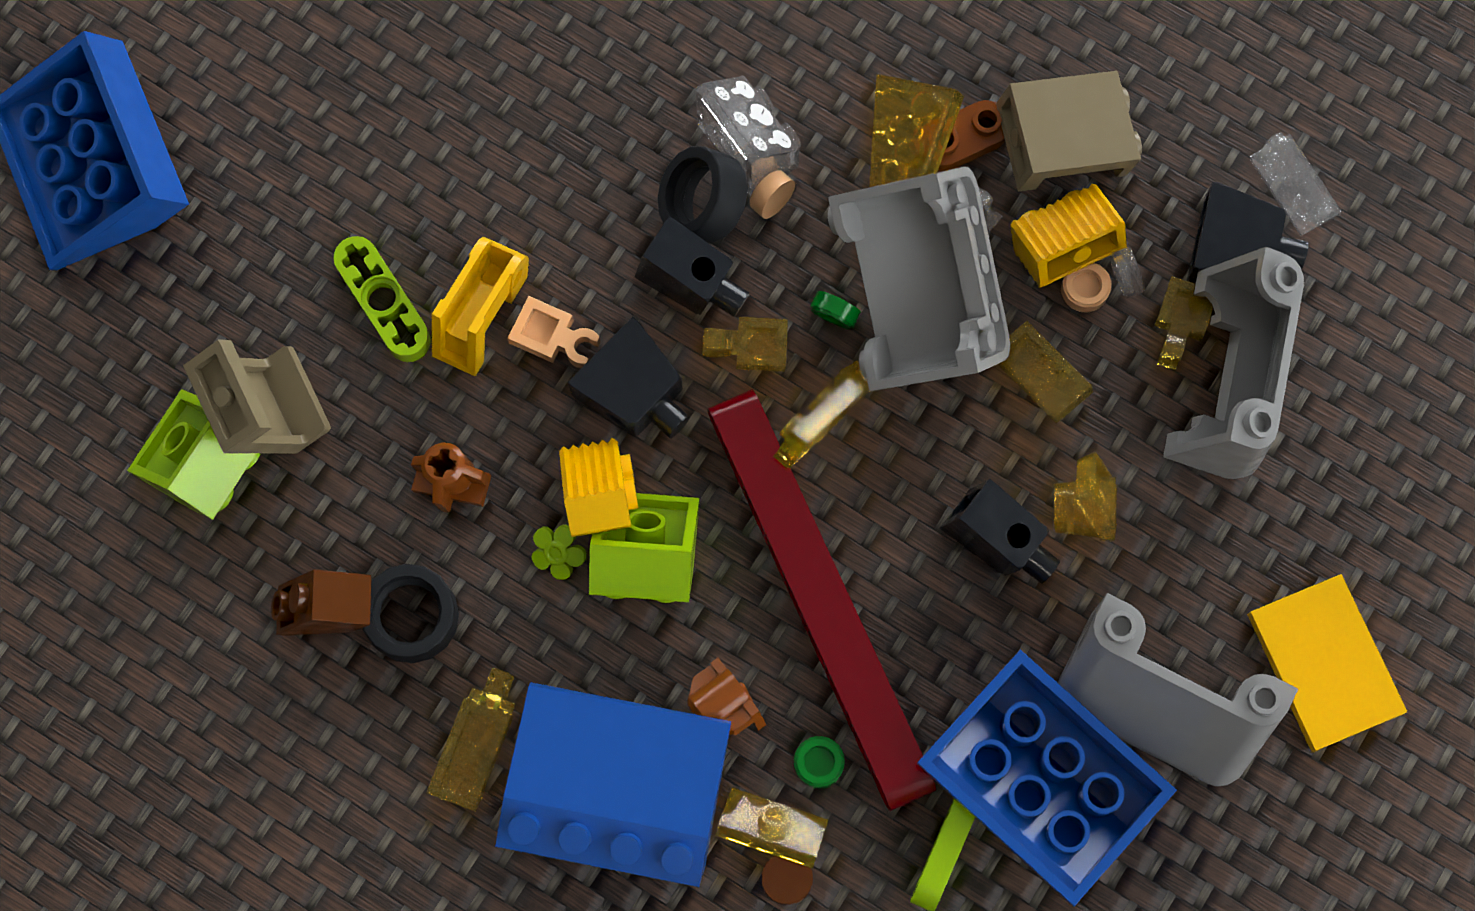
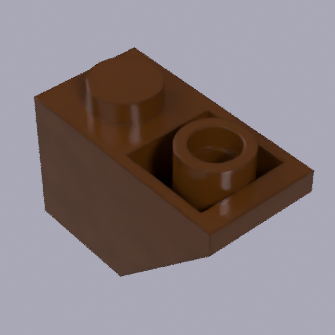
[271,569,371,636]

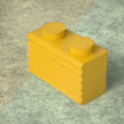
[1010,184,1127,288]
[559,438,639,537]

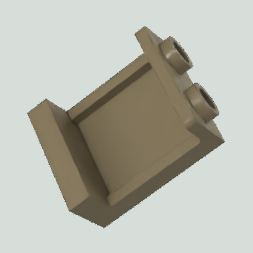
[996,71,1142,192]
[183,339,331,454]

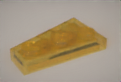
[869,74,964,187]

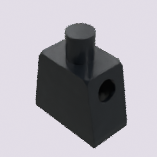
[1186,182,1309,284]
[634,216,750,317]
[568,317,690,438]
[940,479,1060,584]

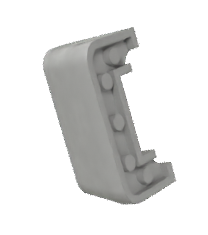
[828,166,1010,391]
[1163,247,1304,479]
[1058,593,1298,786]

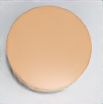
[750,170,795,219]
[1061,263,1111,312]

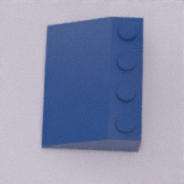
[0,31,189,271]
[917,649,1177,907]
[495,682,732,887]

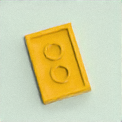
[1247,574,1407,753]

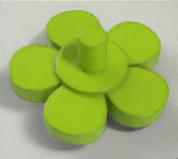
[531,525,586,580]

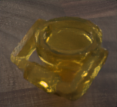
[1054,452,1117,541]

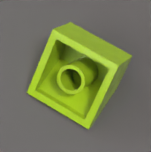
[127,389,260,520]
[589,493,699,603]

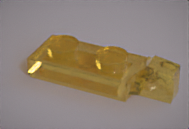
[773,361,870,469]
[427,667,516,812]

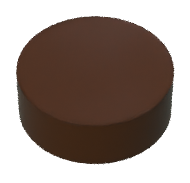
[762,852,813,905]

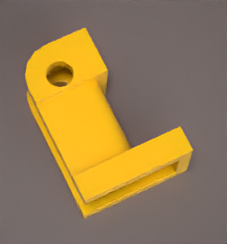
[432,237,529,376]

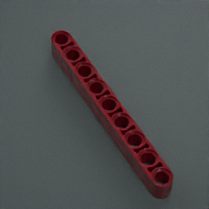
[707,389,936,811]

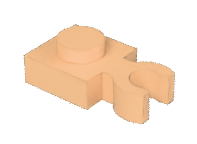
[507,296,601,369]

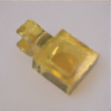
[1154,276,1213,370]
[702,317,788,372]

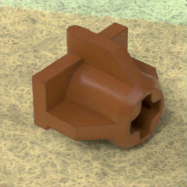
[411,443,492,513]
[687,658,766,735]

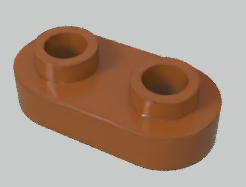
[919,100,1005,171]

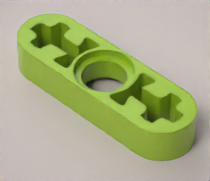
[334,236,431,362]
[910,798,975,911]

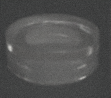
[1110,247,1145,298]

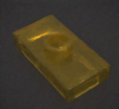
[998,321,1093,424]
[715,788,828,868]

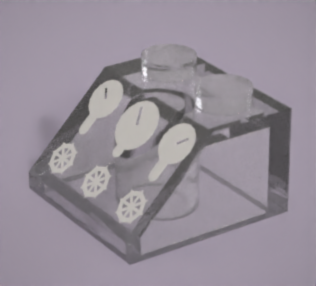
[695,76,801,196]

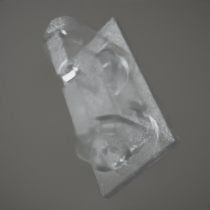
[1249,132,1342,236]

